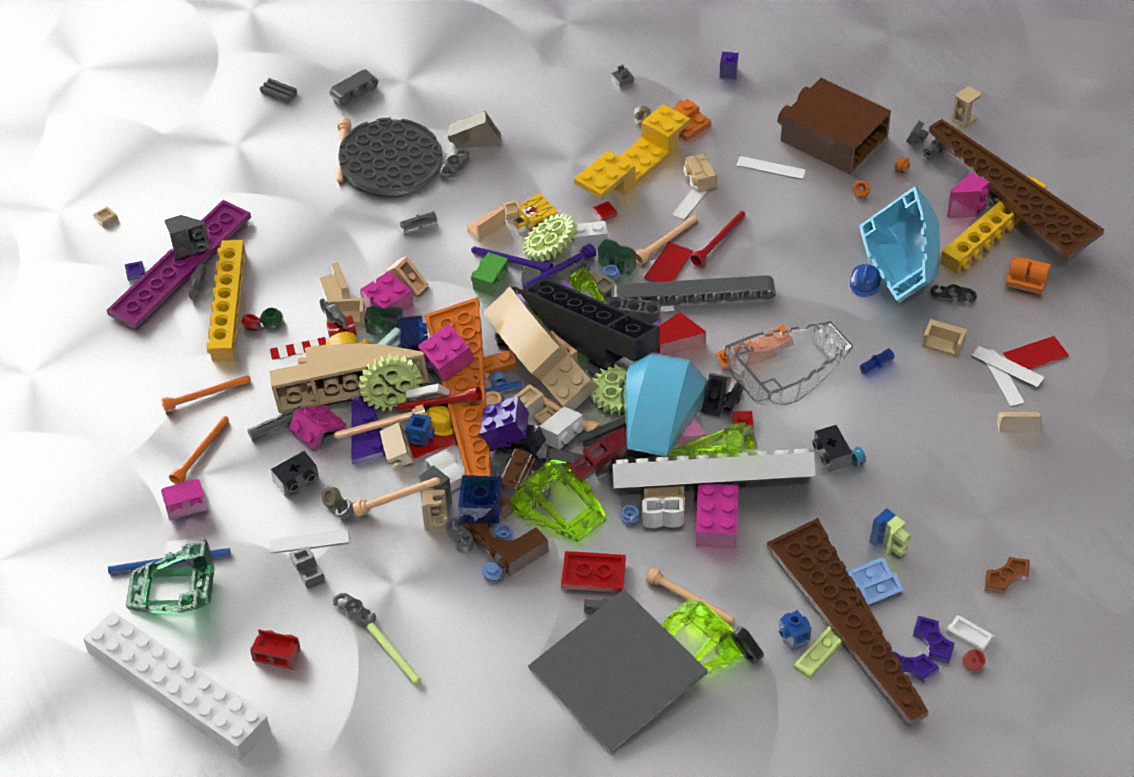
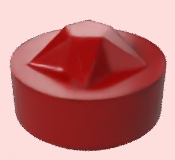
[241,314,261,329]
[962,649,985,672]

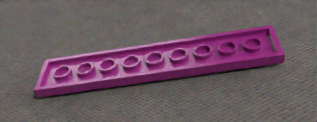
[107,200,251,329]

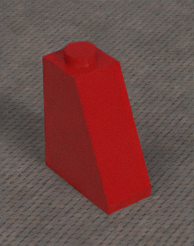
[656,311,706,355]

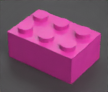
[695,483,739,548]

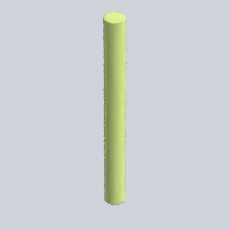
[367,623,421,685]

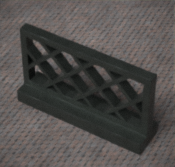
[579,415,655,479]

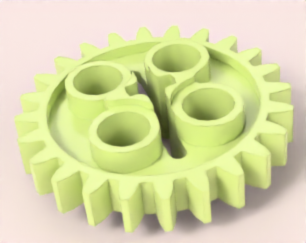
[523,213,577,262]
[359,354,422,411]
[591,363,631,416]

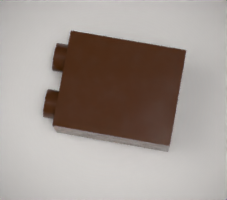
[777,78,891,175]

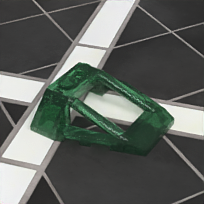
[125,539,215,614]

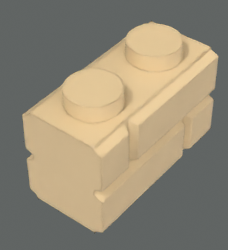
[683,153,717,192]

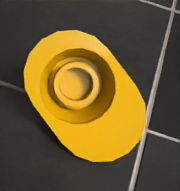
[425,405,455,436]

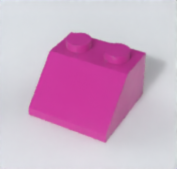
[947,172,989,218]

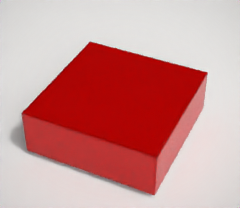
[593,201,617,221]

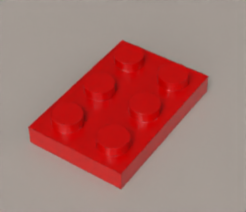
[561,551,626,593]

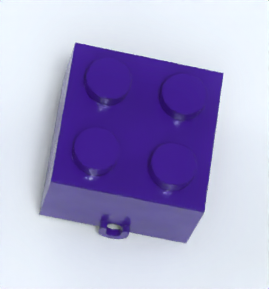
[480,396,529,450]

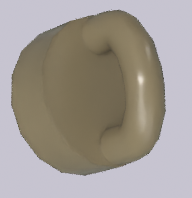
[634,106,651,125]
[322,487,344,507]

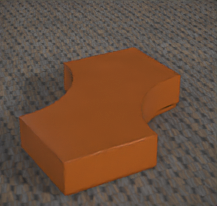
[984,557,1030,594]

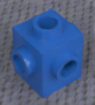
[405,413,435,446]
[778,610,812,648]

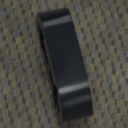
[731,626,764,665]

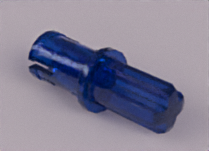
[859,348,895,375]

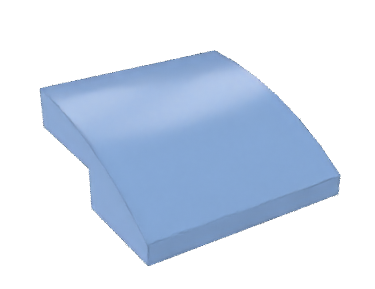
[847,557,904,605]

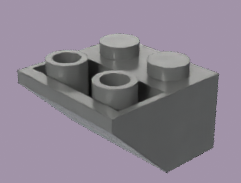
[164,215,210,259]

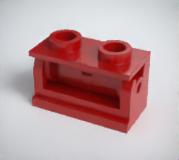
[250,629,301,670]

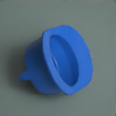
[850,264,881,297]

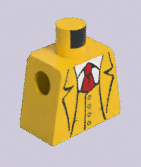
[513,193,558,232]

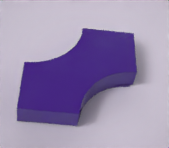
[913,615,955,664]
[893,652,939,683]

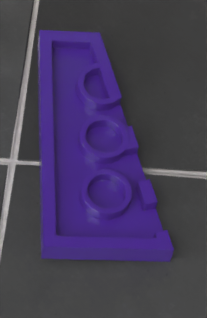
[351,396,386,465]

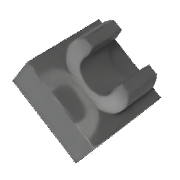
[611,65,634,88]
[906,120,929,145]

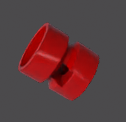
[326,315,357,339]

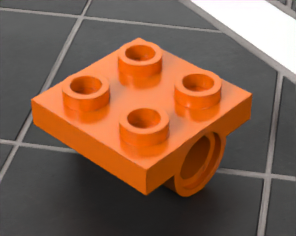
[1005,256,1051,295]

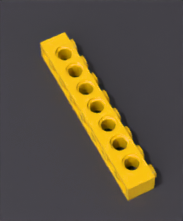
[940,175,1047,274]
[206,240,246,361]

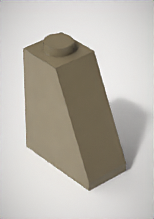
[447,111,501,148]

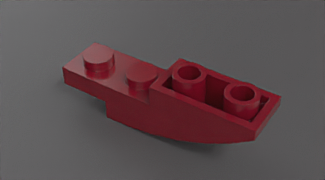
[568,427,631,483]

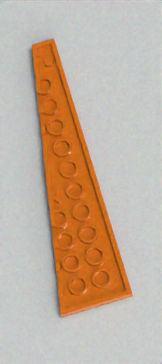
[425,297,493,503]

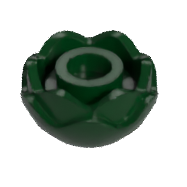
[260,307,283,329]

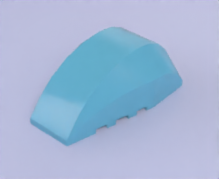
[859,186,940,303]
[624,352,707,457]

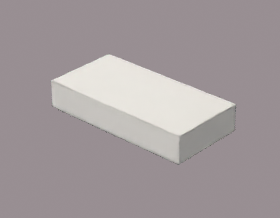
[406,384,449,401]
[946,615,994,653]

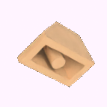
[385,256,429,296]

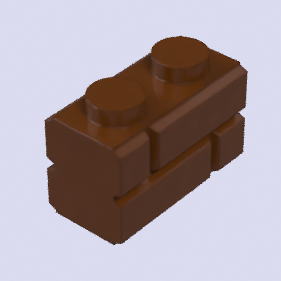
[498,448,536,497]

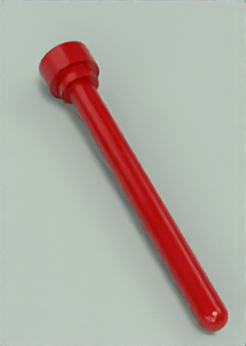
[690,211,745,267]
[396,386,482,411]

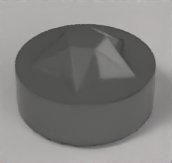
[335,499,354,520]

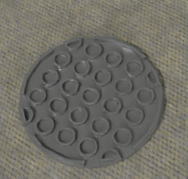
[338,117,443,196]

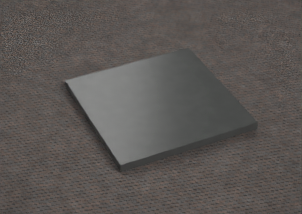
[528,589,708,754]

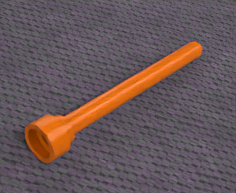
[161,375,251,413]
[168,416,229,484]

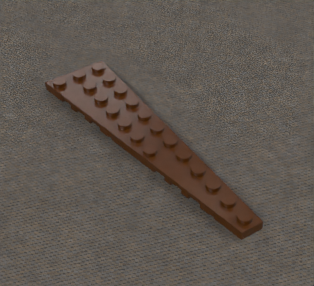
[929,119,1104,261]
[766,518,929,725]

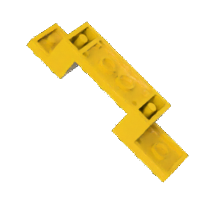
[574,104,690,199]

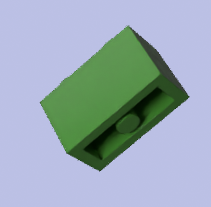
[471,252,509,295]

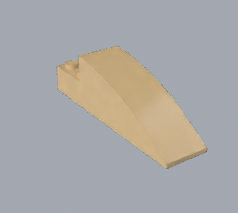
[483,287,599,410]
[269,344,429,414]

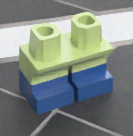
[869,508,911,557]

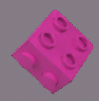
[289,405,346,450]
[161,479,208,521]

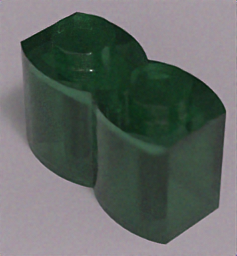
[598,239,636,276]
[364,306,405,335]

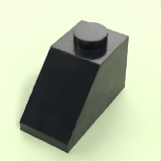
[700,373,732,416]

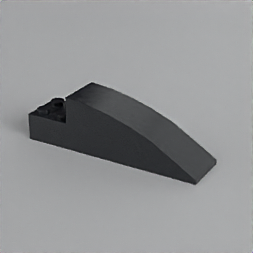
[520,277,660,368]

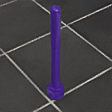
[523,243,596,288]
[471,246,554,273]

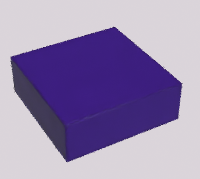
[124,261,145,281]

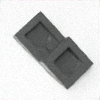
[289,546,325,588]

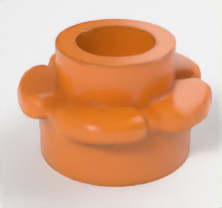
[894,156,910,173]
[853,180,871,197]

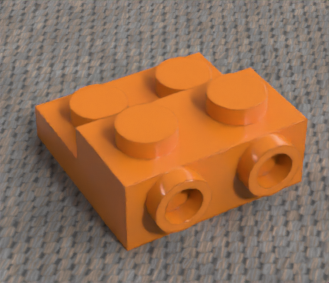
[672,99,711,142]

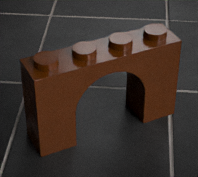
[461,489,549,576]

